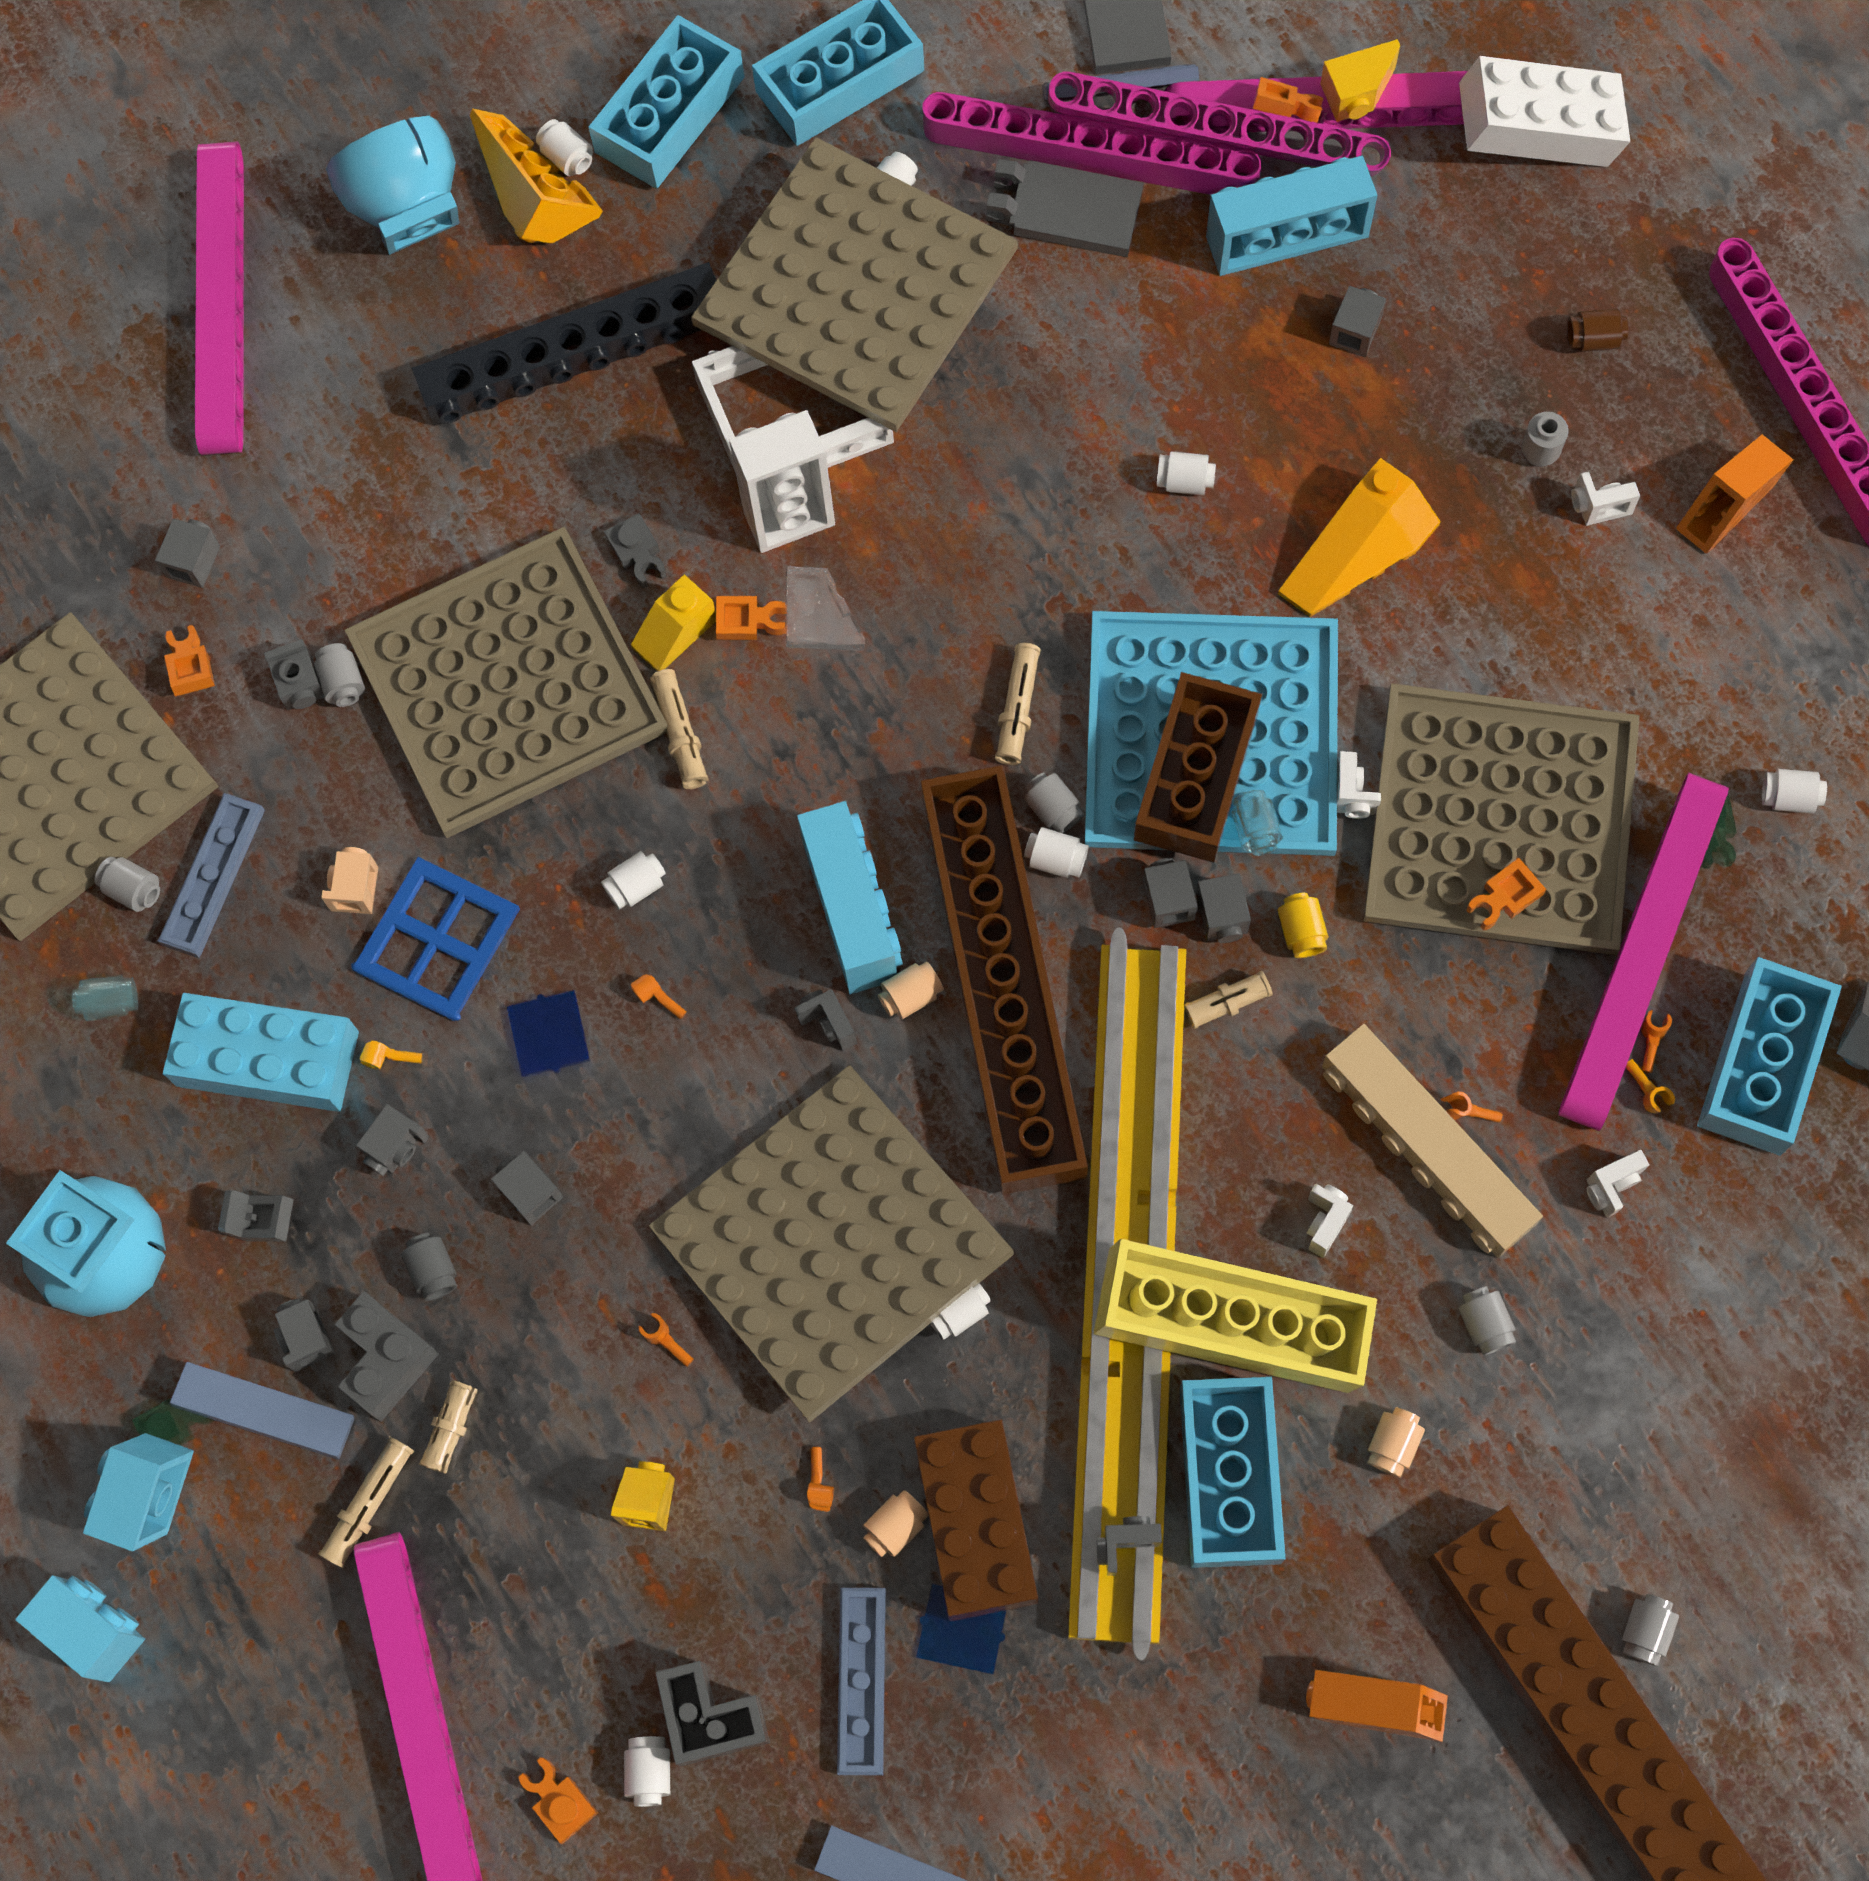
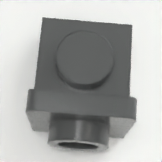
[794,989,858,1051]

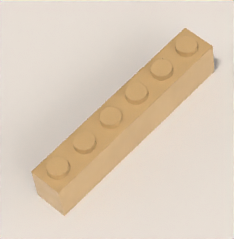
[1322,1024,1543,1258]

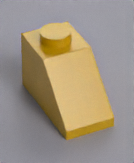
[1320,39,1400,122]
[631,574,716,671]
[611,1461,675,1532]

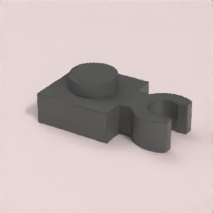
[604,513,666,588]

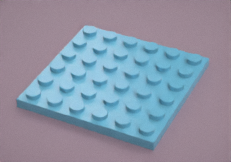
[1085,611,1338,856]

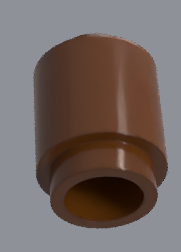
[1567,308,1629,352]

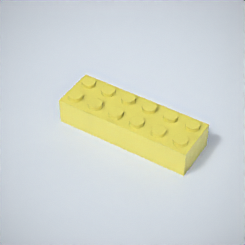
[1093,1239,1377,1393]

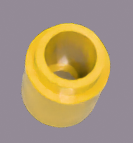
[1277,893,1329,958]

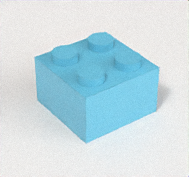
[83,1433,194,1552]
[15,1575,145,1683]

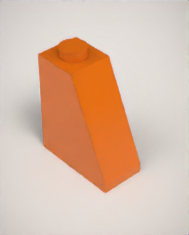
[1676,434,1794,554]
[1306,1670,1448,1742]

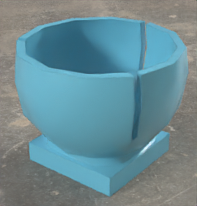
[326,116,459,255]
[6,1170,166,1317]

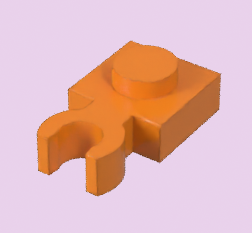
[1253,77,1323,123]
[716,596,786,640]
[164,625,215,696]
[1466,858,1547,931]
[519,1757,598,1844]

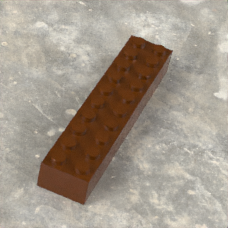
[921,765,1088,1195]
[1426,1505,1767,1881]

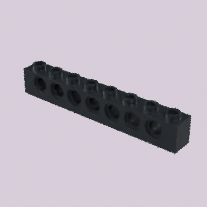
[412,262,717,426]

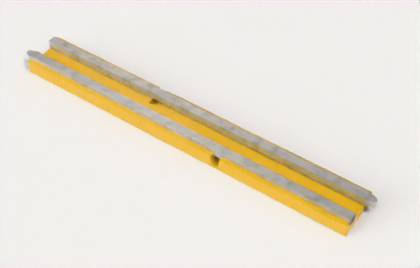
[1068,927,1186,1661]

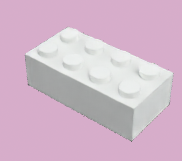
[1459,56,1630,167]
[729,410,835,553]

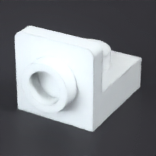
[1571,472,1640,526]
[1337,751,1381,819]
[1587,1150,1649,1218]
[1307,1184,1353,1258]

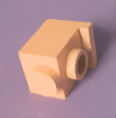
[322,847,378,914]

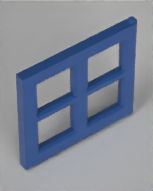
[351,857,520,1021]

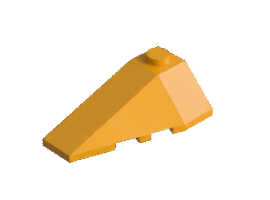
[469,108,603,244]
[1278,458,1440,617]

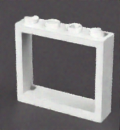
[692,346,894,473]

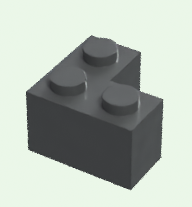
[335,1291,439,1422]
[656,1661,770,1766]

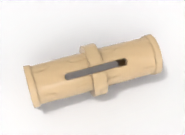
[1184,970,1273,1029]
[419,1380,478,1474]

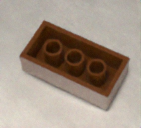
[1133,672,1262,863]
[914,1419,1038,1622]

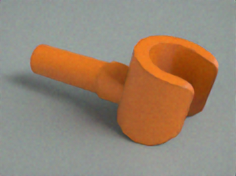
[631,974,687,1020]
[1641,1010,1672,1073]
[1441,1091,1503,1123]
[639,1313,694,1367]
[807,1447,834,1512]

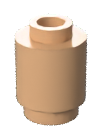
[878,961,944,1020]
[1367,1407,1425,1478]
[863,1490,929,1557]

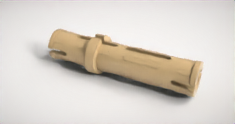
[995,643,1041,765]
[650,669,709,789]
[318,1437,414,1568]

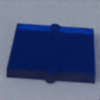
[507,990,591,1077]
[916,1584,1007,1675]

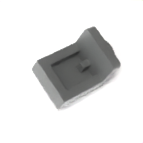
[218,1190,294,1242]
[1096,1516,1162,1576]

